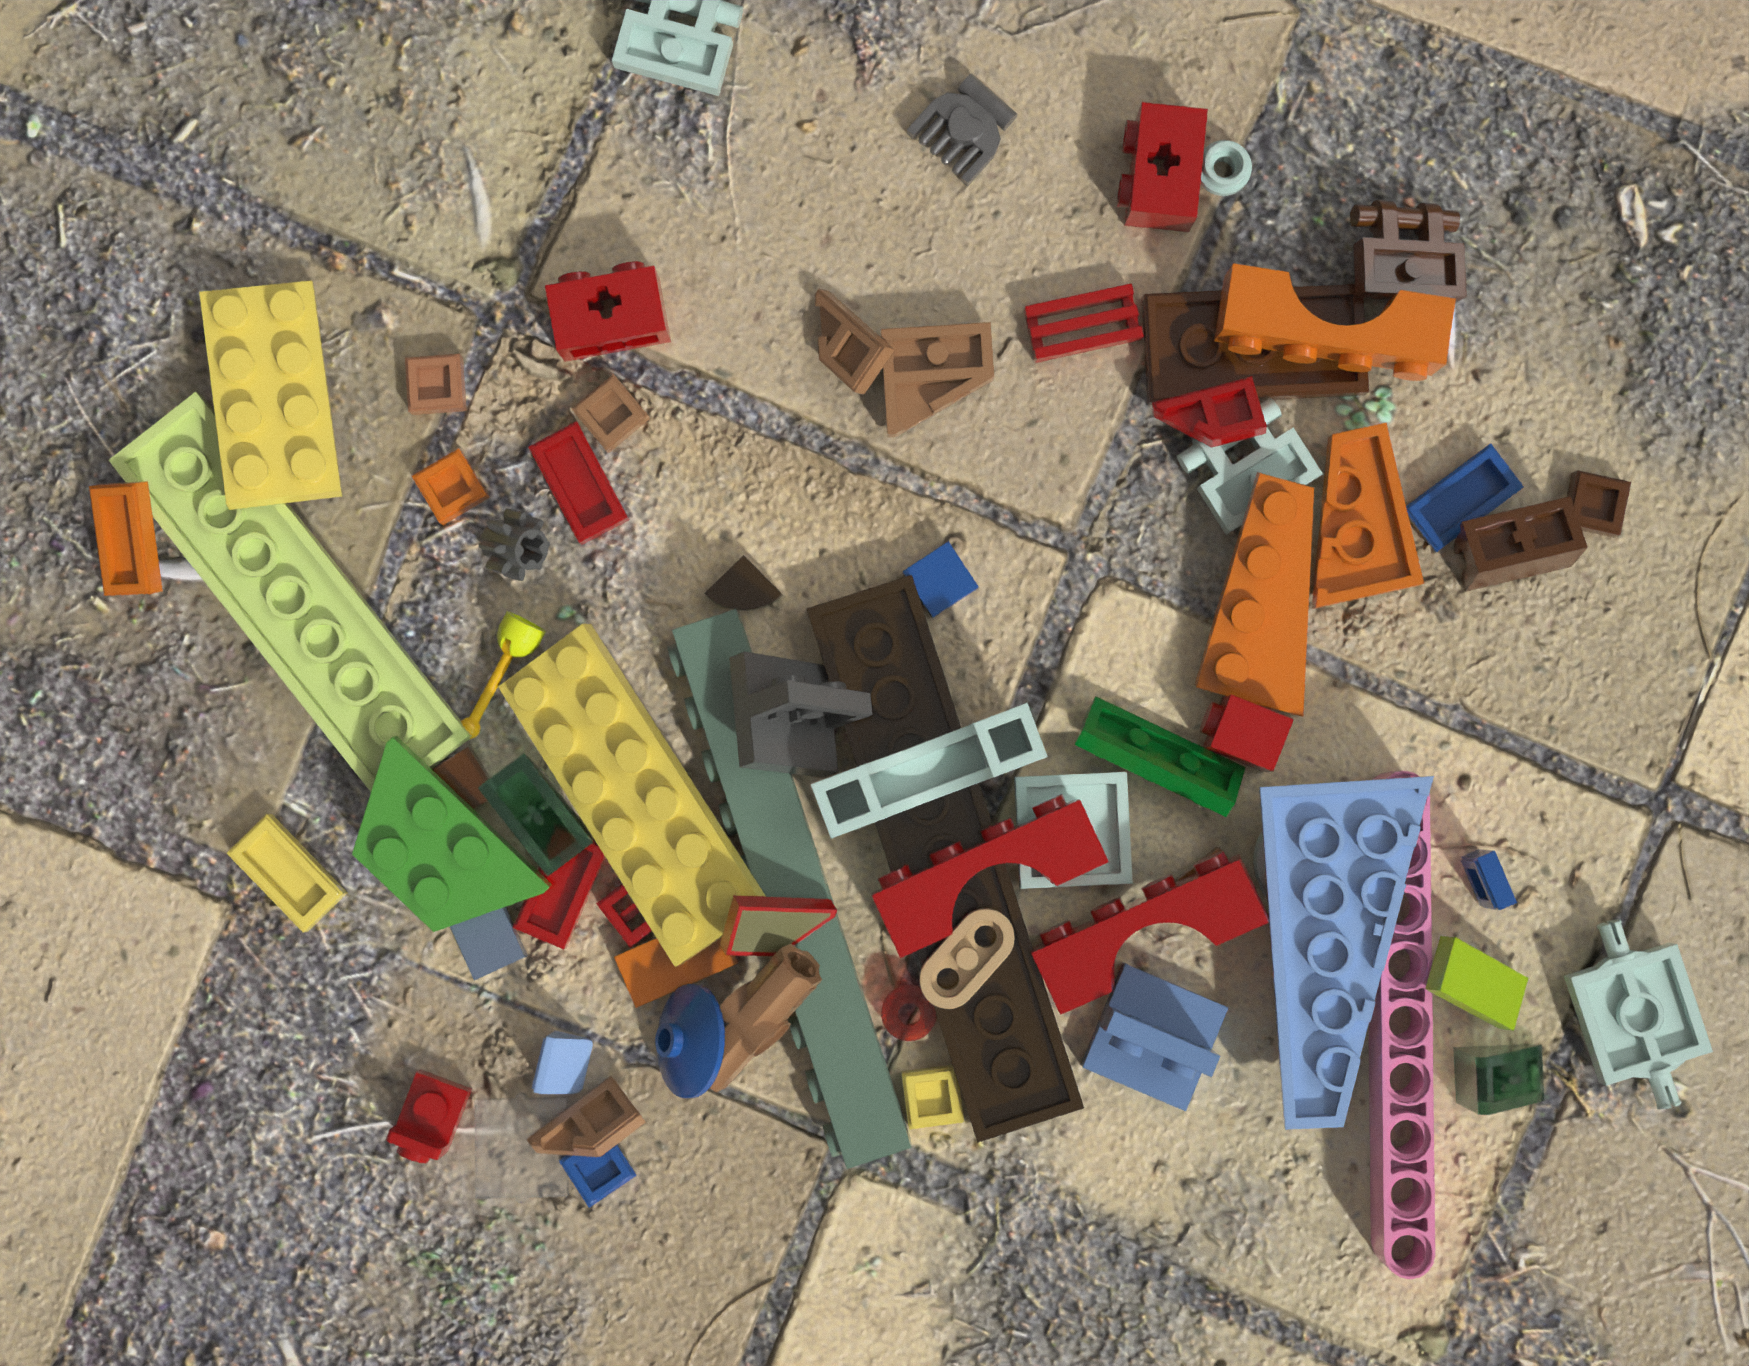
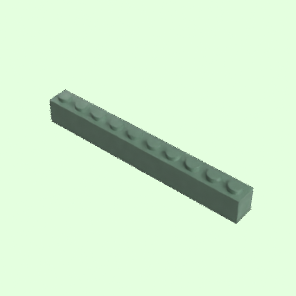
[667,609,912,1169]

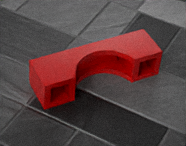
[872,794,1109,958]
[1031,851,1269,1015]

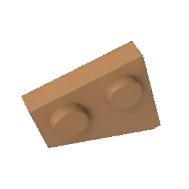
[881,322,994,438]

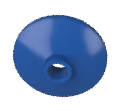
[655,984,725,1098]

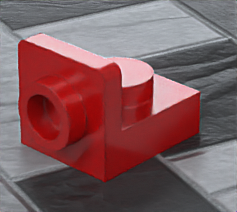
[385,1069,472,1163]

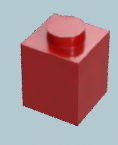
[1199,694,1294,772]

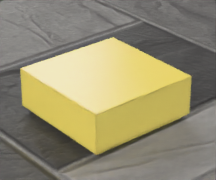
[901,1065,964,1130]

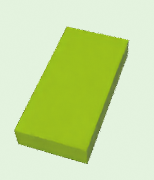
[1425,936,1528,1031]

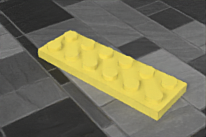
[498,624,766,967]

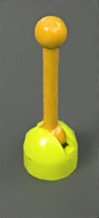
[461,611,546,739]

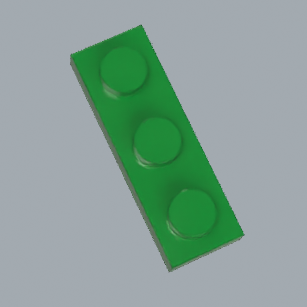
[1074,696,1246,817]

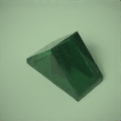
[478,753,593,876]
[1453,1044,1545,1115]

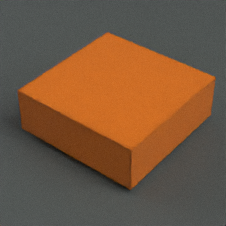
[412,448,490,525]

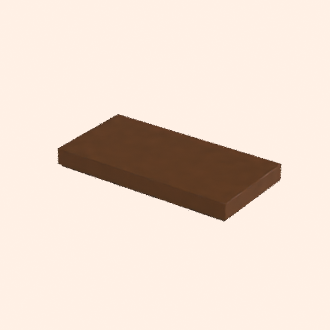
[1142,284,1369,406]

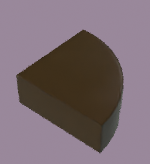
[704,555,783,611]

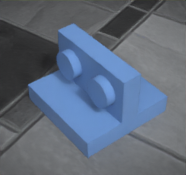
[1080,962,1228,1111]

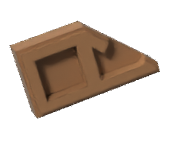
[815,288,895,394]
[526,1076,646,1157]

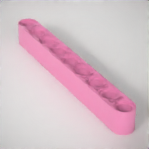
[1369,771,1435,1279]

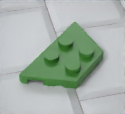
[352,736,552,932]

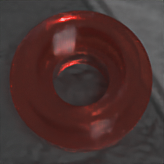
[881,984,937,1041]

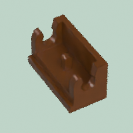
[1454,496,1588,592]

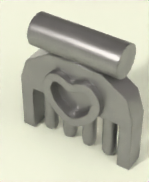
[907,74,1018,187]

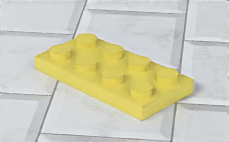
[199,280,342,510]

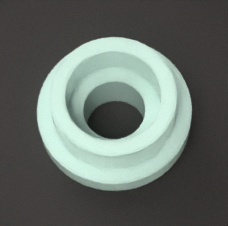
[1201,140,1252,196]

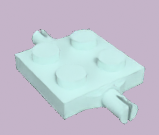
[1564,919,1713,1110]

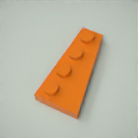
[1194,472,1314,717]

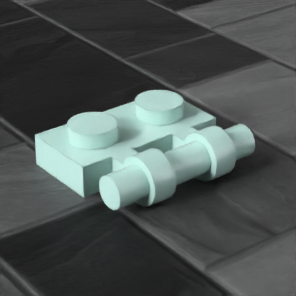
[612,0,743,96]
[1177,398,1323,534]

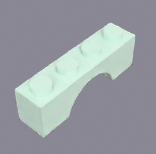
[811,703,1048,839]

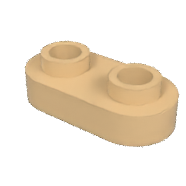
[919,908,1015,1009]

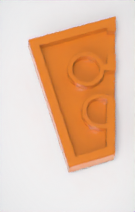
[1311,423,1424,610]

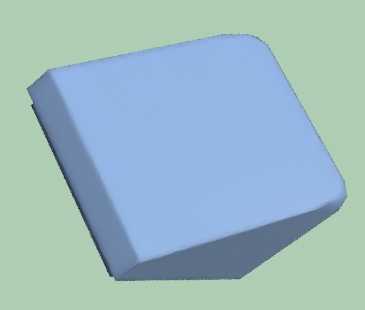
[532,1030,593,1094]

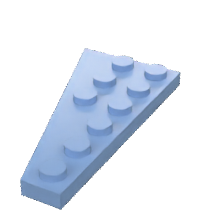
[1259,776,1434,1130]

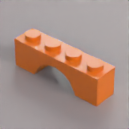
[1214,263,1456,381]

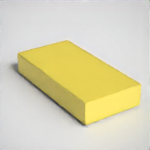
[227,814,348,933]

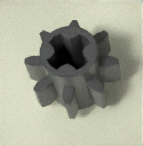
[478,508,550,581]

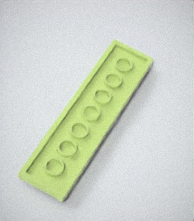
[109,391,472,792]

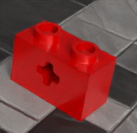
[1117,102,1208,232]
[545,261,671,362]

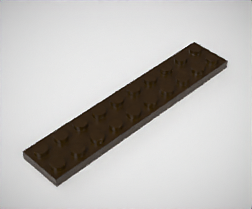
[806,575,1084,1143]

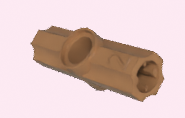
[710,944,822,1093]

